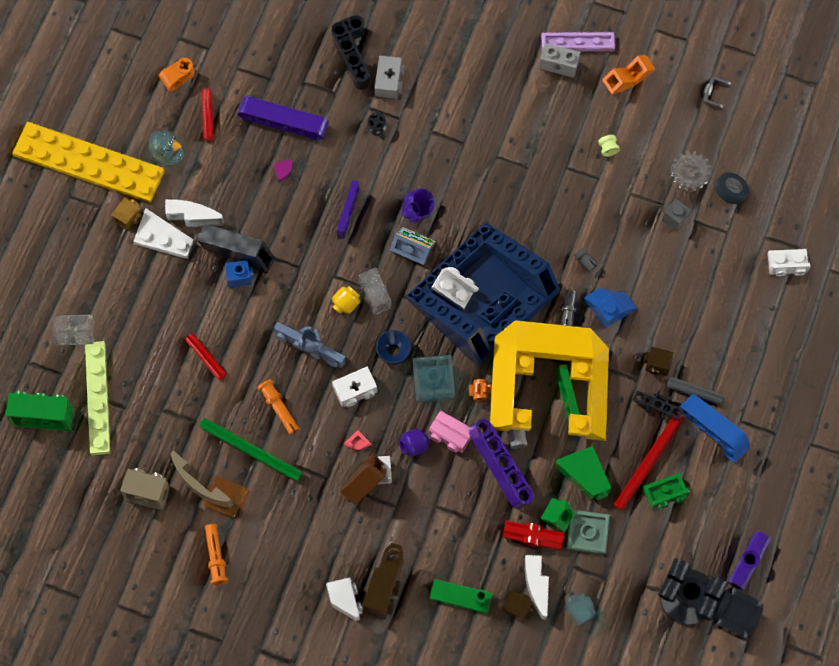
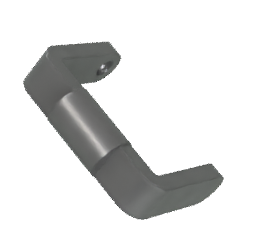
[703,77,731,110]

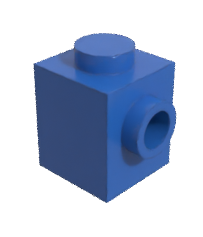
[225,260,254,288]

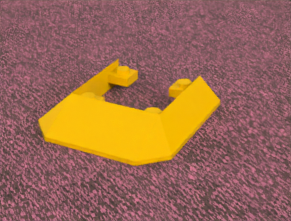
[490,321,609,441]

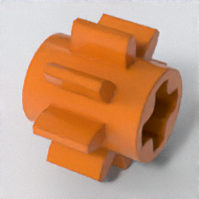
[469,379,492,402]

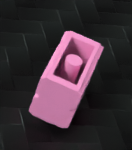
[429,411,471,453]

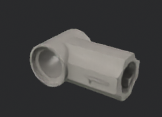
[507,429,527,449]

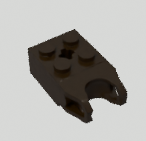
[362,543,404,620]

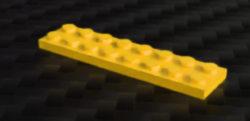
[12,122,165,203]

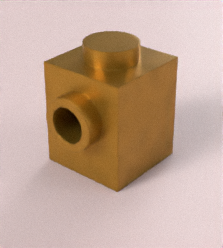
[111,197,142,231]

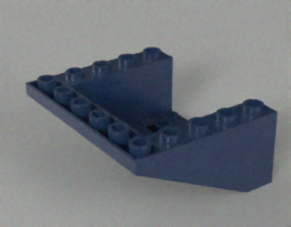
[406,222,561,367]

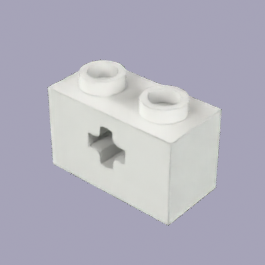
[332,366,377,407]

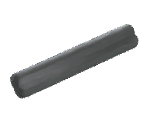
[667,377,724,405]

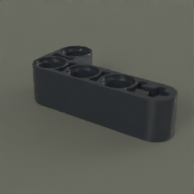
[331,15,370,90]

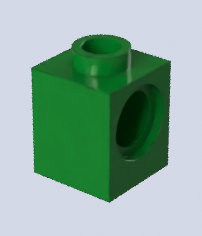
[541,498,576,533]

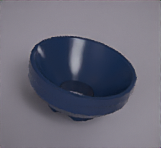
[376,330,411,365]

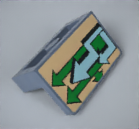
[390,227,436,265]

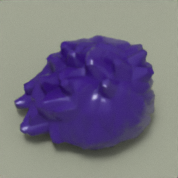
[401,188,435,223]

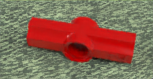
[502,520,564,551]

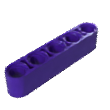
[237,96,329,140]
[469,419,533,508]

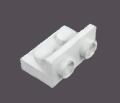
[768,249,811,276]
[431,267,479,309]

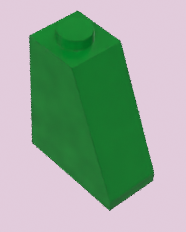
[555,446,611,501]

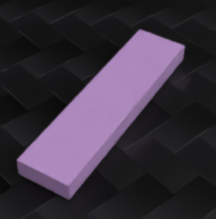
[541,32,615,52]

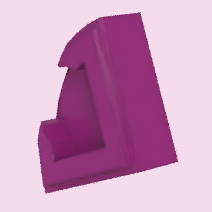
[273,159,292,182]

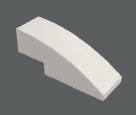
[165,199,224,227]
[525,555,549,620]

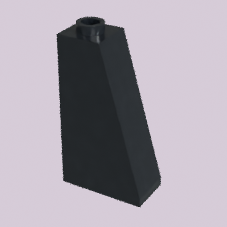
[197,224,275,274]

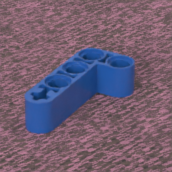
[679,394,750,462]

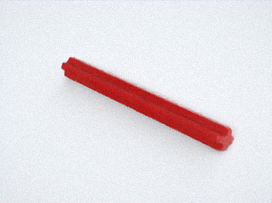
[614,413,685,511]

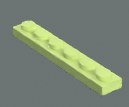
[85,341,111,455]

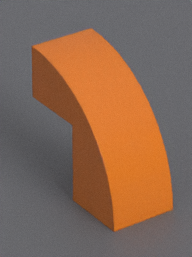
[602,55,656,94]

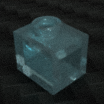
[565,593,596,628]

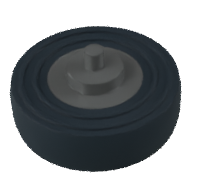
[715,172,749,204]

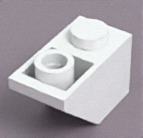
[326,578,362,621]

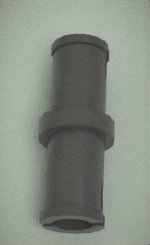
[561,290,577,326]

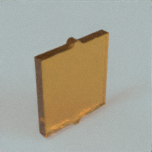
[203,476,247,518]

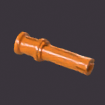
[257,379,300,435]
[204,524,229,586]

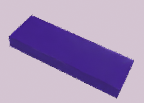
[337,180,360,239]

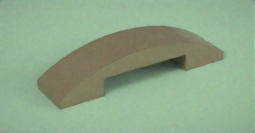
[171,451,233,508]

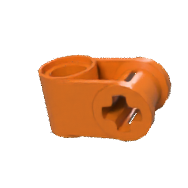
[159,58,195,91]

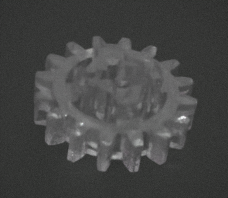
[671,151,712,191]

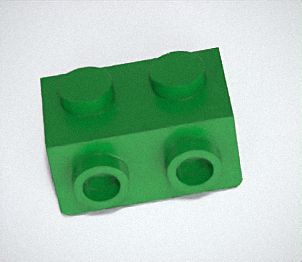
[643,473,690,510]

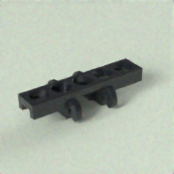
[633,390,684,420]

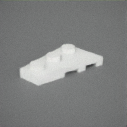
[133,208,194,259]

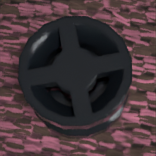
[368,112,386,136]

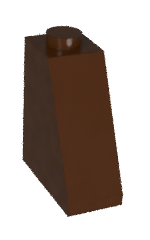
[340,453,387,505]

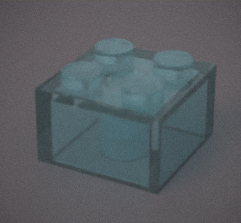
[413,355,455,402]

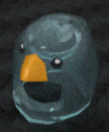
[148,130,183,165]

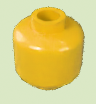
[332,286,360,314]

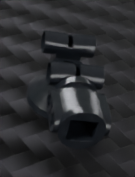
[658,558,764,641]

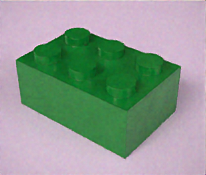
[6,391,74,431]

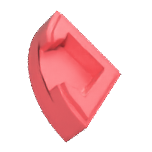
[344,430,372,451]

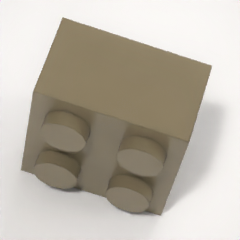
[121,468,170,511]

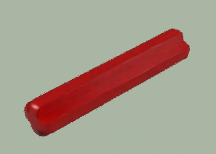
[202,89,214,141]
[185,333,226,381]

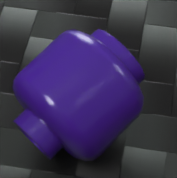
[399,429,430,457]

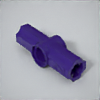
[727,531,771,591]

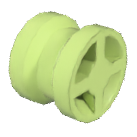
[598,135,620,157]

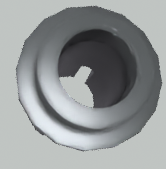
[574,248,598,272]

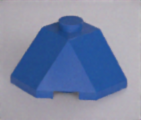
[584,288,637,329]

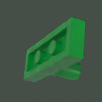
[555,364,580,424]
[430,579,493,614]

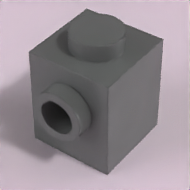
[662,199,691,232]

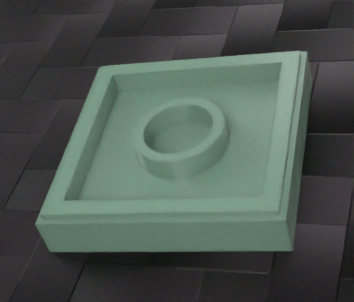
[566,510,610,555]

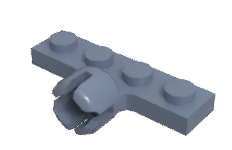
[274,322,346,368]

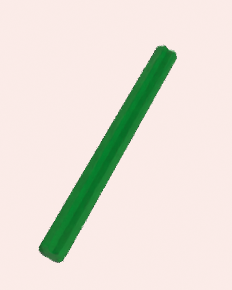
[199,418,302,481]

